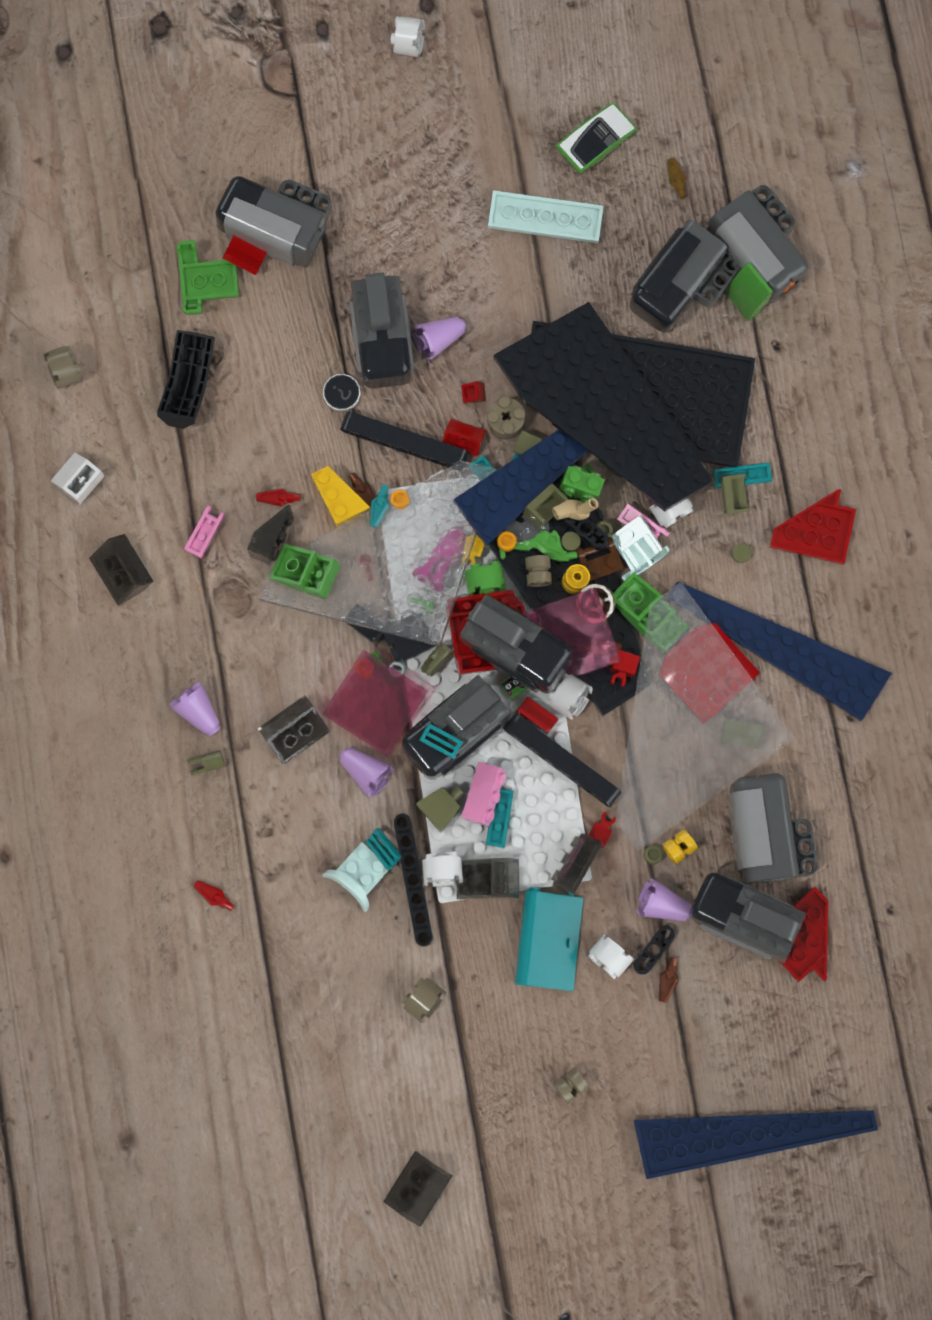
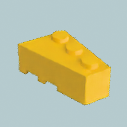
[311,466,371,529]

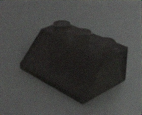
[89,534,154,606]
[258,695,330,765]
[551,833,603,897]
[383,1151,453,1227]

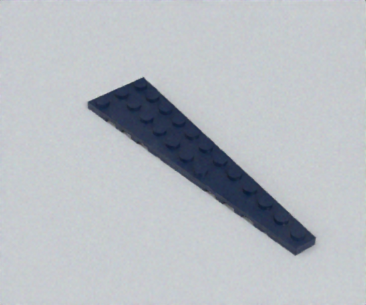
[453,430,588,547]
[667,581,892,722]
[633,1110,878,1179]

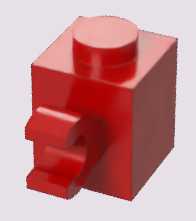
[609,650,640,687]

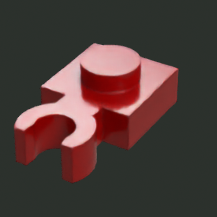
[586,812,616,848]

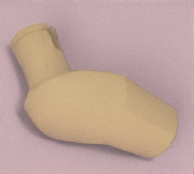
[552,498,599,520]

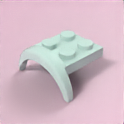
[611,516,670,581]
[322,842,389,912]

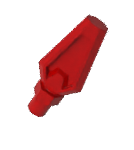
[256,488,301,507]
[193,880,235,911]

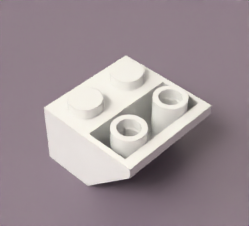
[51,453,104,505]

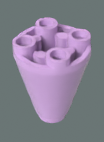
[169,681,221,737]

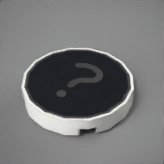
[323,374,361,412]

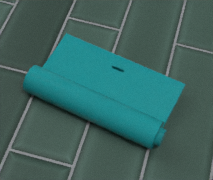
[515,887,583,991]

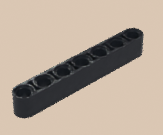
[340,411,469,471]
[503,713,622,808]
[394,814,433,947]

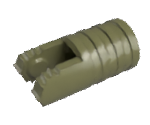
[421,642,454,677]
[187,750,225,776]

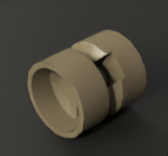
[525,555,552,587]
[553,1067,590,1104]

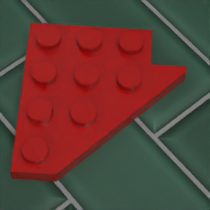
[769,489,856,565]
[777,886,828,983]

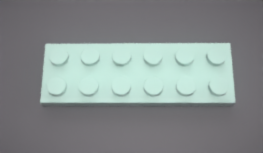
[488,190,604,243]

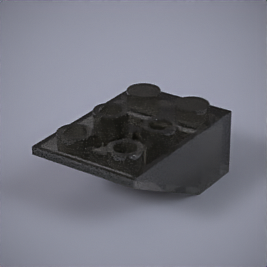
[247,505,295,565]
[456,858,519,899]

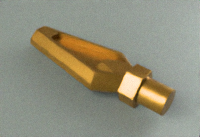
[667,157,687,199]

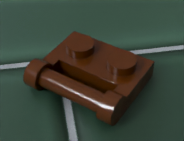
[576,537,624,582]

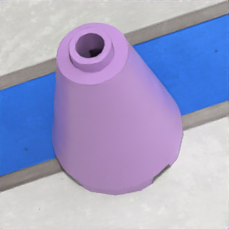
[412,317,466,361]
[339,747,394,798]
[636,878,692,921]

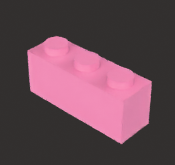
[461,762,506,827]

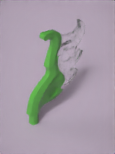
[499,515,578,562]

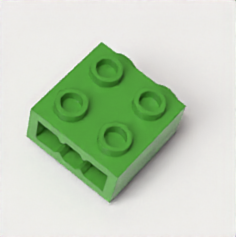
[559,466,605,502]

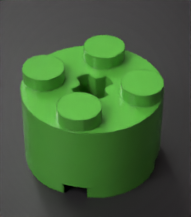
[464,561,506,596]

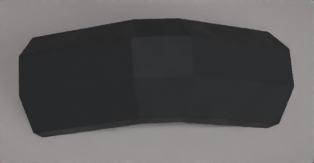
[157,330,215,429]

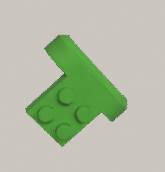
[176,240,239,315]

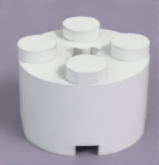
[391,16,425,57]
[649,499,693,528]
[549,673,592,720]
[422,852,463,887]
[588,934,634,980]

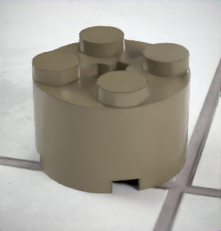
[43,346,81,389]
[487,397,525,440]
[402,977,447,1023]

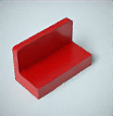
[222,235,267,275]
[442,419,486,456]
[516,696,559,735]

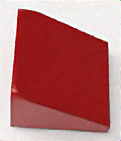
[461,381,486,404]

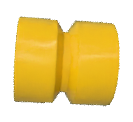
[562,564,590,594]
[661,829,698,865]

